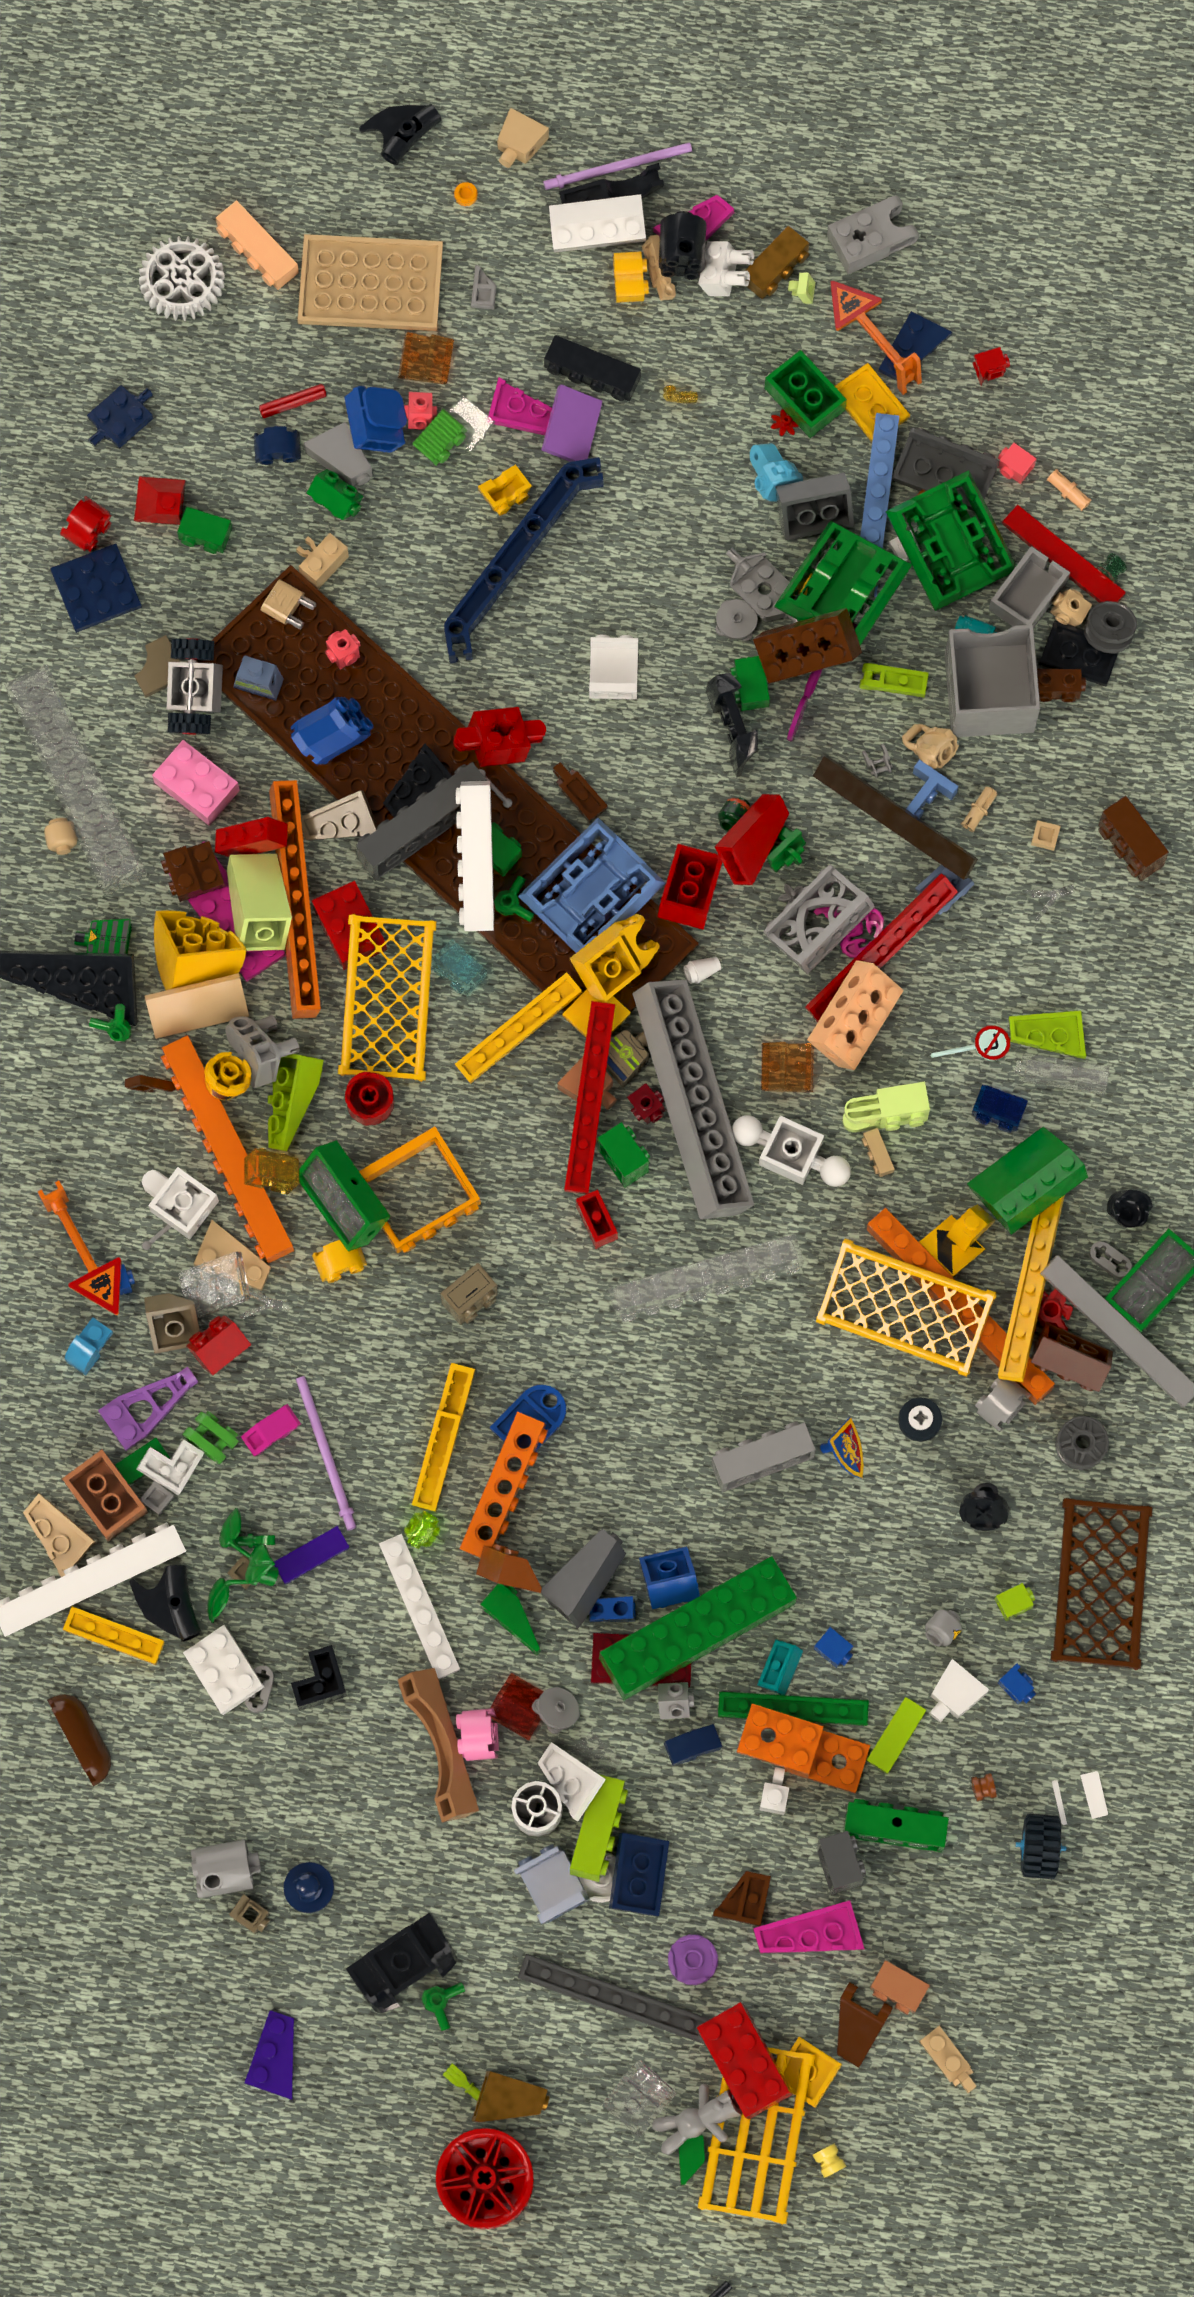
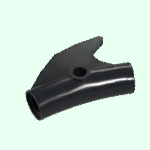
[359,104,442,165]
[129,1565,202,1642]

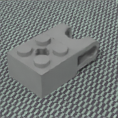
[827,196,919,275]

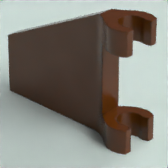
[837,1982,893,2068]

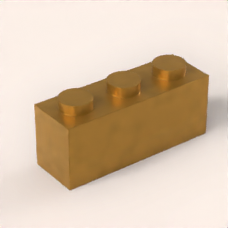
[745,226,809,299]

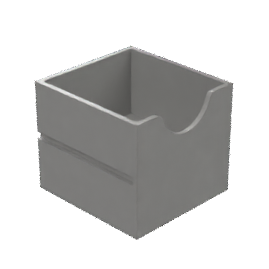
[944,625,1040,737]

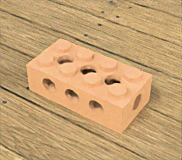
[807,960,904,1070]

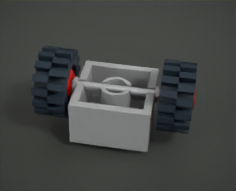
[166,638,223,735]

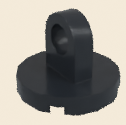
[959,1483,1009,1531]

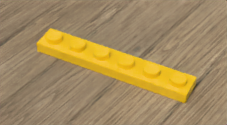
[455,972,582,1084]

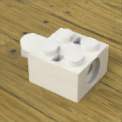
[142,1167,219,1240]

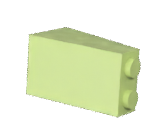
[227,854,292,951]

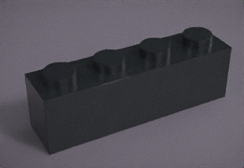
[544,335,641,401]

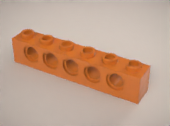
[460,1412,548,1558]

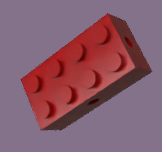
[696,2002,793,2119]

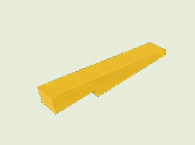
[412,1363,476,1512]

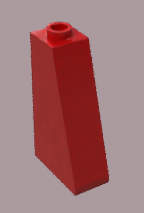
[715,794,790,885]

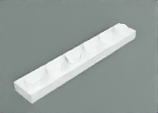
[379,1534,460,1679]

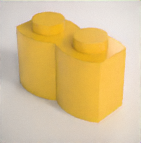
[613,251,649,303]

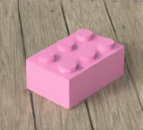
[152,740,240,826]

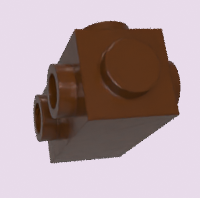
[1037,669,1086,702]

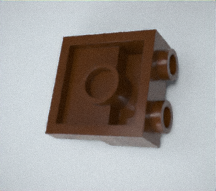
[161,841,225,902]

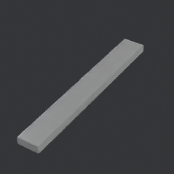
[1040,1255,1194,1408]

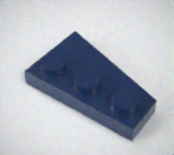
[878,311,952,381]

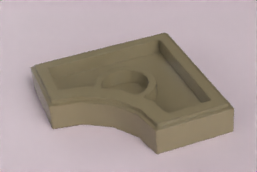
[134,635,180,698]

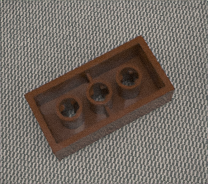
[753,608,862,684]

